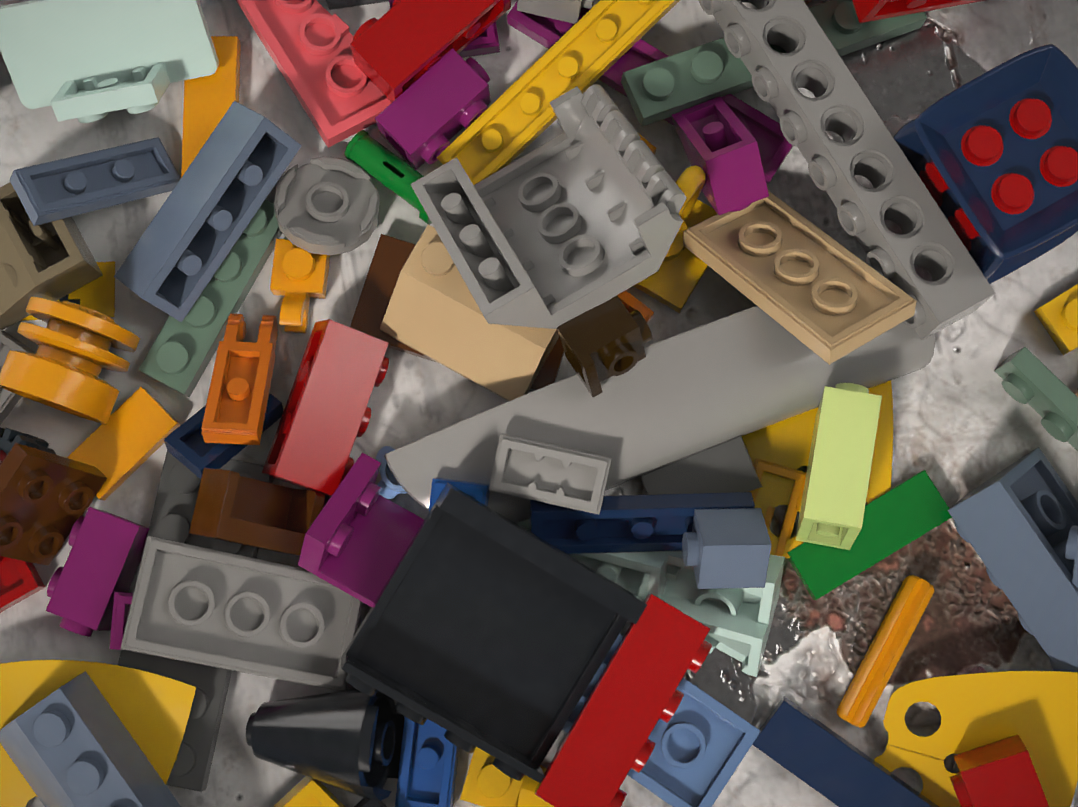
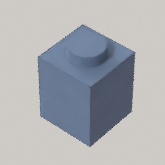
[682,508,772,589]

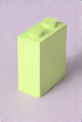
[795,383,882,550]

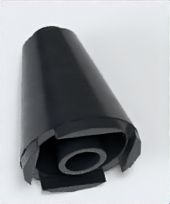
[246,689,405,801]

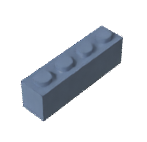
[114,101,302,322]

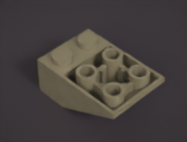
[0,182,103,330]

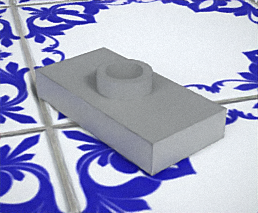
[489,433,612,515]

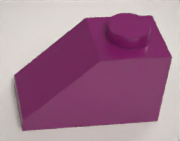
[672,96,769,215]

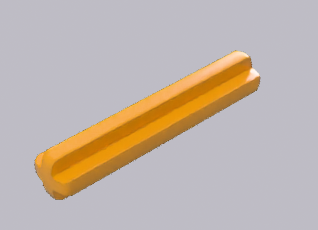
[837,575,935,728]

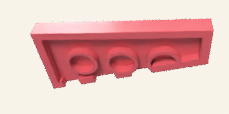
[236,0,392,148]

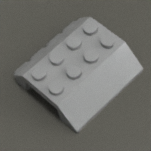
[410,84,687,329]

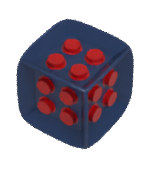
[893,44,1078,284]

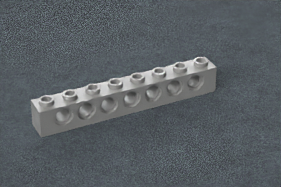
[698,0,995,340]

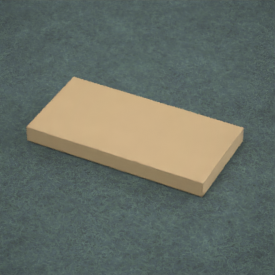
[683,190,917,365]

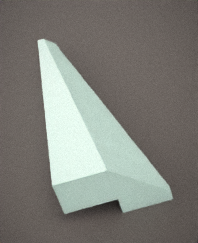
[516,519,785,677]

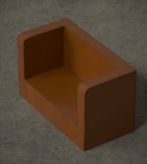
[189,468,325,556]

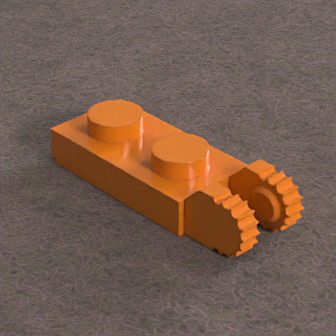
[201,314,278,445]

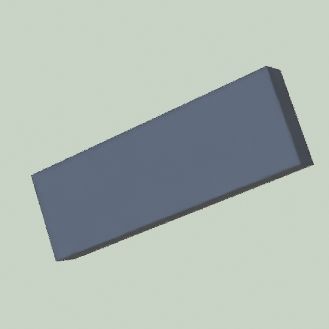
[10,137,181,226]

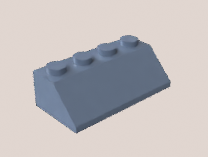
[948,447,1078,672]
[0,671,181,807]

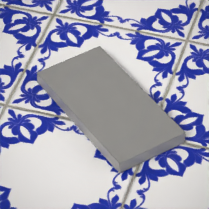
[120,536,363,691]

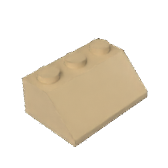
[380,224,559,401]

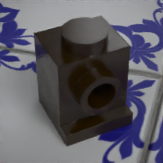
[557,296,653,397]

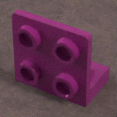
[298,452,424,607]

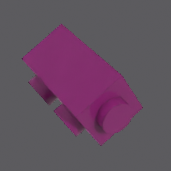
[375,48,491,170]
[46,507,149,637]

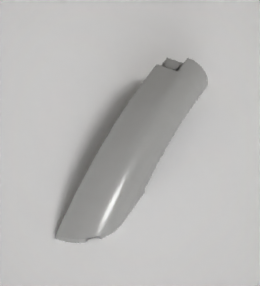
[384,306,935,523]

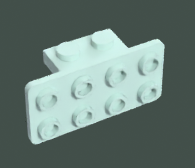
[0,0,219,123]

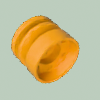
[0,297,140,424]

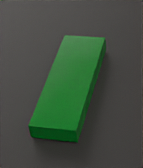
[788,470,952,600]

